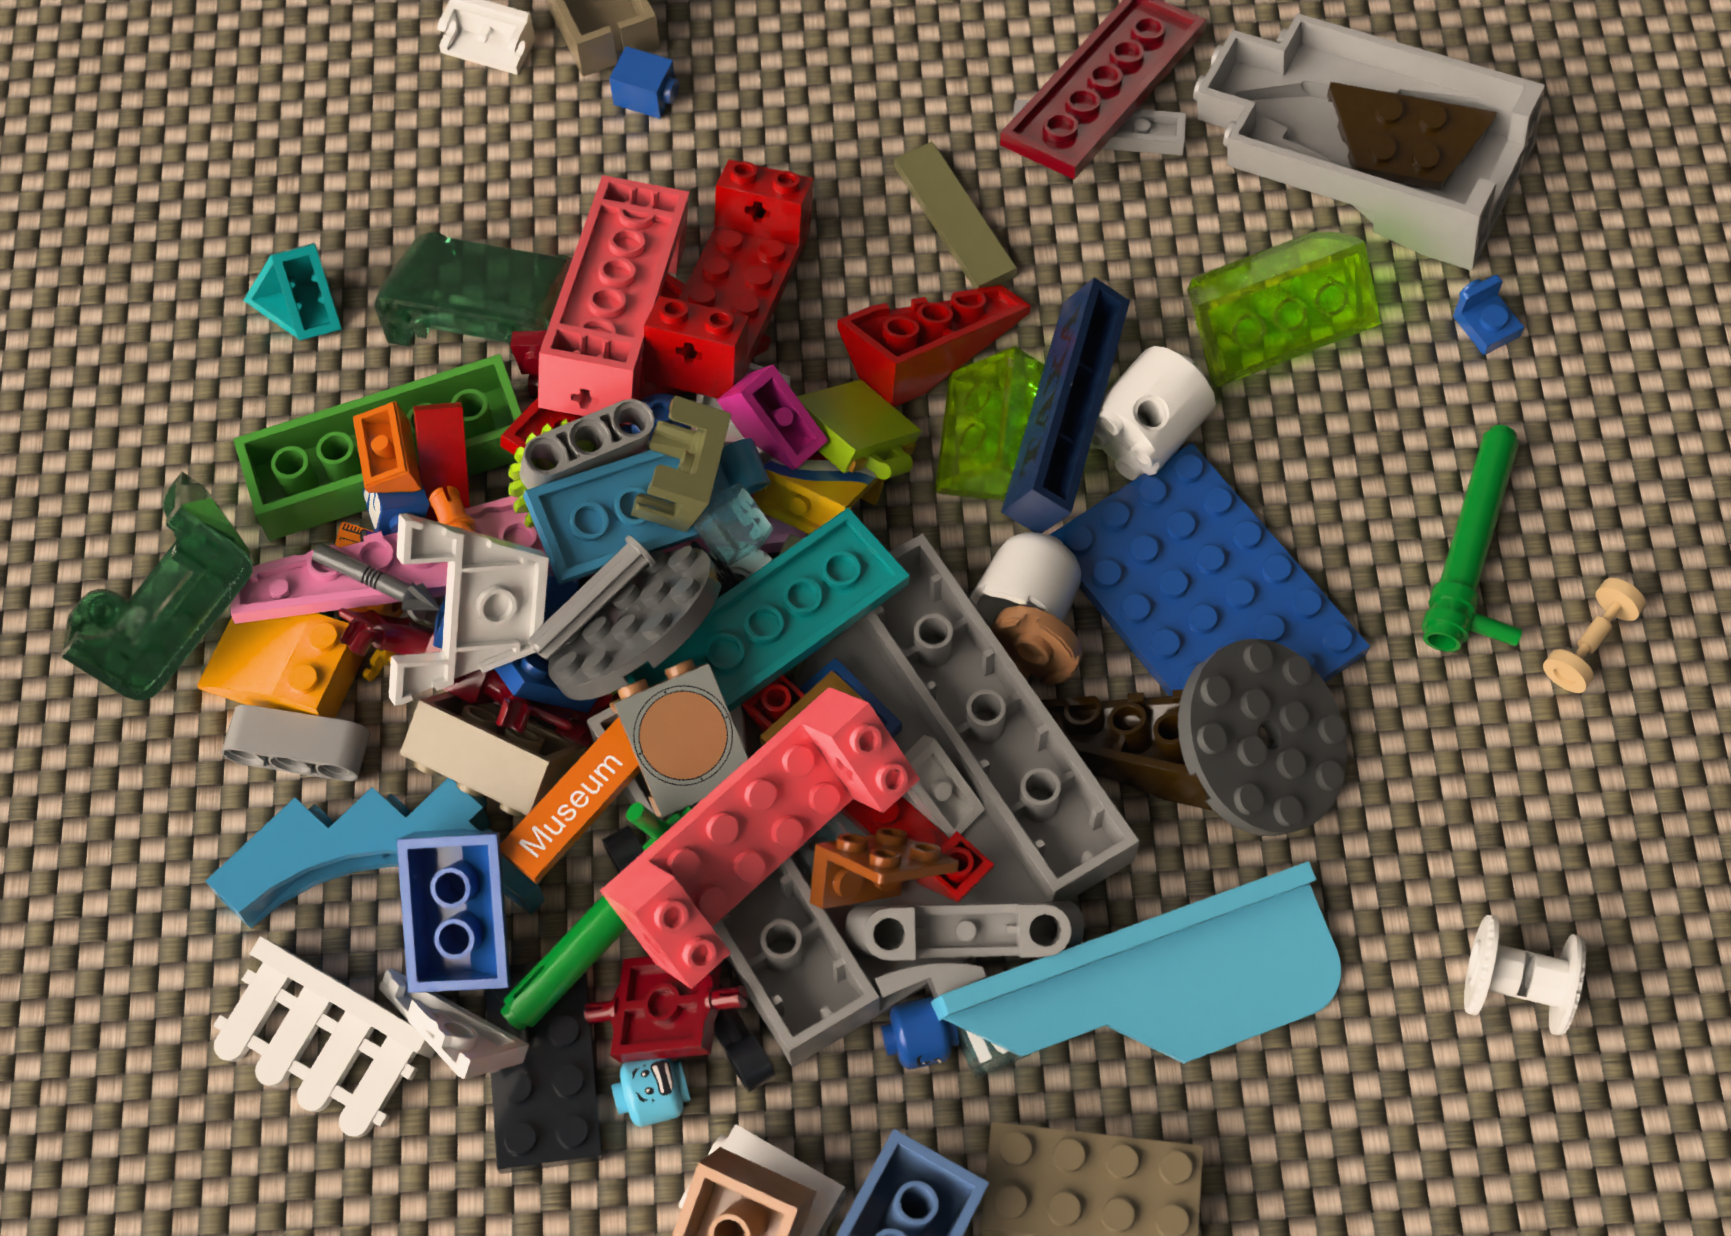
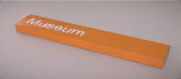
[501,717,641,884]

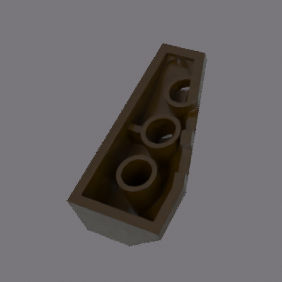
[1041,689,1212,811]

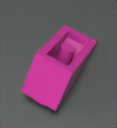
[716,364,829,470]

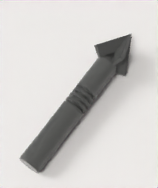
[312,543,441,610]

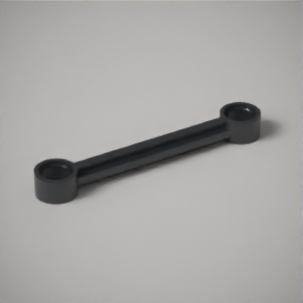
[602,825,776,1093]

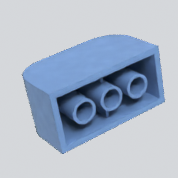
[835,1129,989,1236]

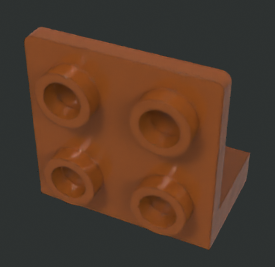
[810,828,959,909]

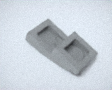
[871,963,987,999]

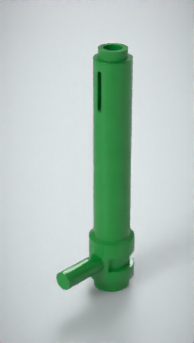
[1421,425,1522,652]
[500,802,694,1031]

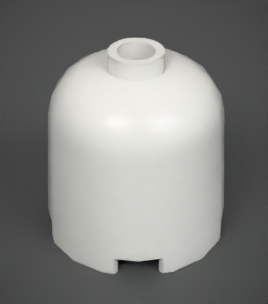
[969,532,1081,628]

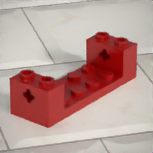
[644,159,814,399]

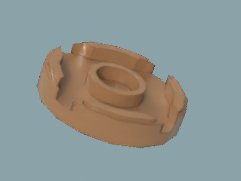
[990,605,1083,685]

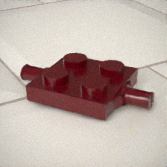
[584,956,748,1063]

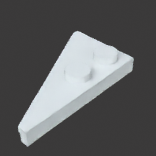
[379,969,529,1079]

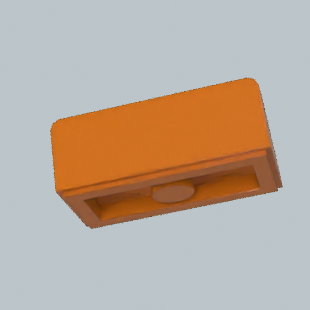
[353,401,422,493]

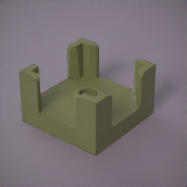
[631,395,732,532]

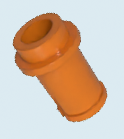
[429,486,477,532]

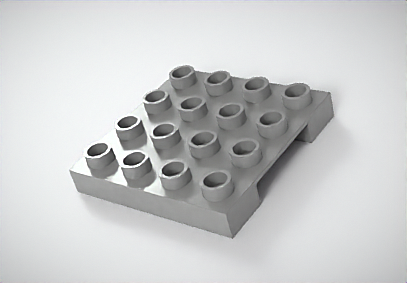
[587,533,1139,1067]

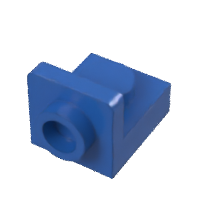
[1453,274,1524,355]

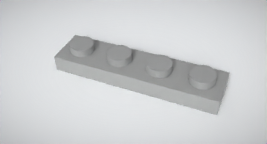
[1013,99,1186,156]

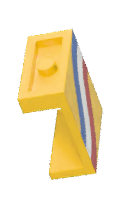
[751,451,885,534]

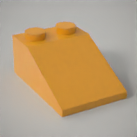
[197,613,366,718]

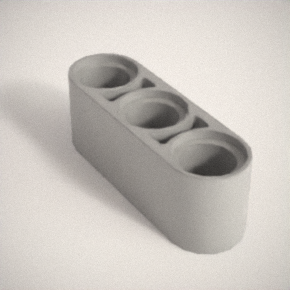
[519,399,655,489]
[221,705,370,782]

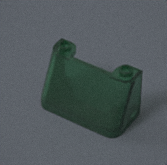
[374,232,572,355]
[62,472,253,700]

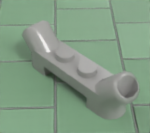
[845,900,1084,961]

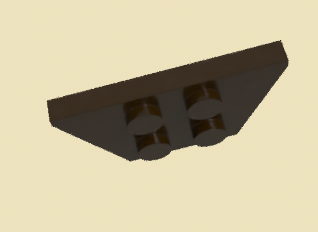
[1327,82,1496,190]

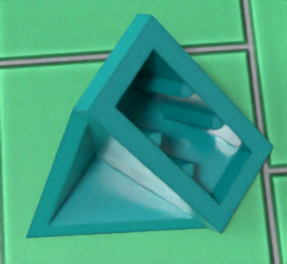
[243,243,342,341]

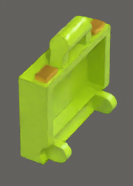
[797,380,922,480]

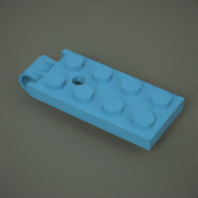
[523,438,771,585]

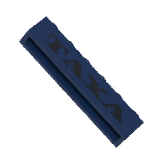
[1001,277,1130,534]

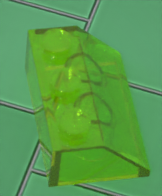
[935,346,1045,501]

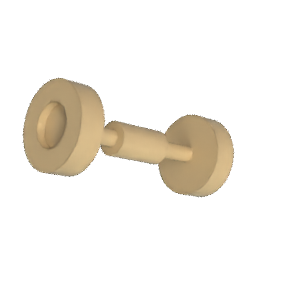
[1543,578,1646,693]

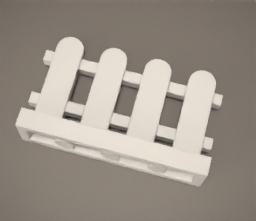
[213,936,435,1137]

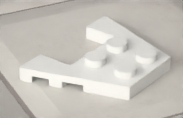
[389,513,549,705]

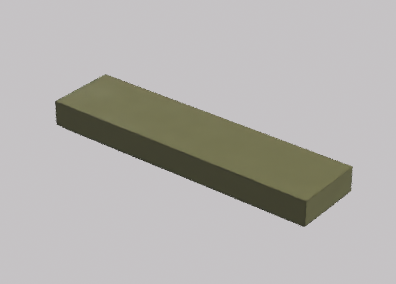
[894,141,1017,289]

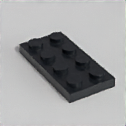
[485,962,604,1174]

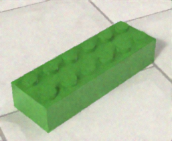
[233,354,522,541]

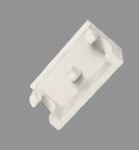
[438,0,536,75]

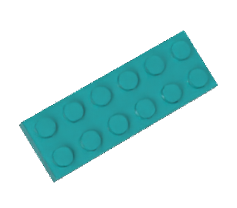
[626,508,910,713]

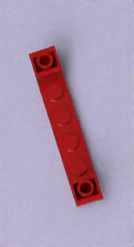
[742,675,994,903]

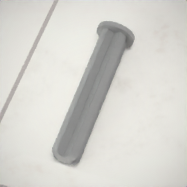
[528,535,656,660]

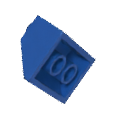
[397,829,511,993]

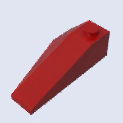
[837,285,1031,407]

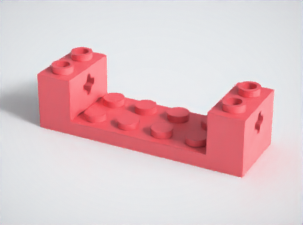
[538,175,689,425]
[600,687,920,989]

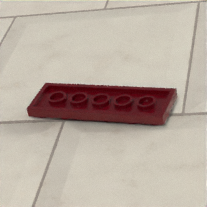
[1000,0,1206,180]

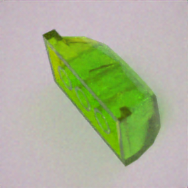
[1187,232,1381,387]

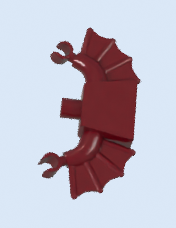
[338,608,576,734]

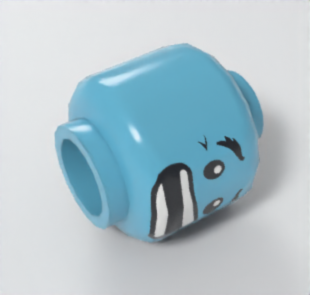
[611,1058,691,1127]

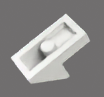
[903,735,986,838]

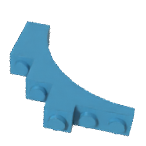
[206,778,545,928]

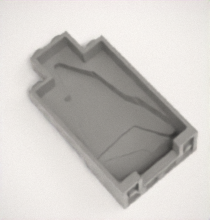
[1193,13,1545,271]

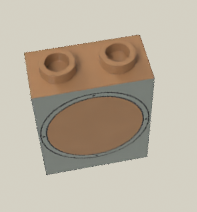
[609,658,748,818]

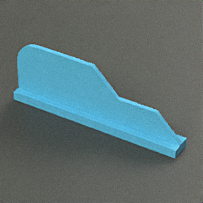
[931,861,1341,1064]

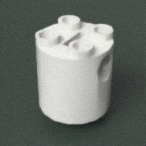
[1090,346,1216,480]

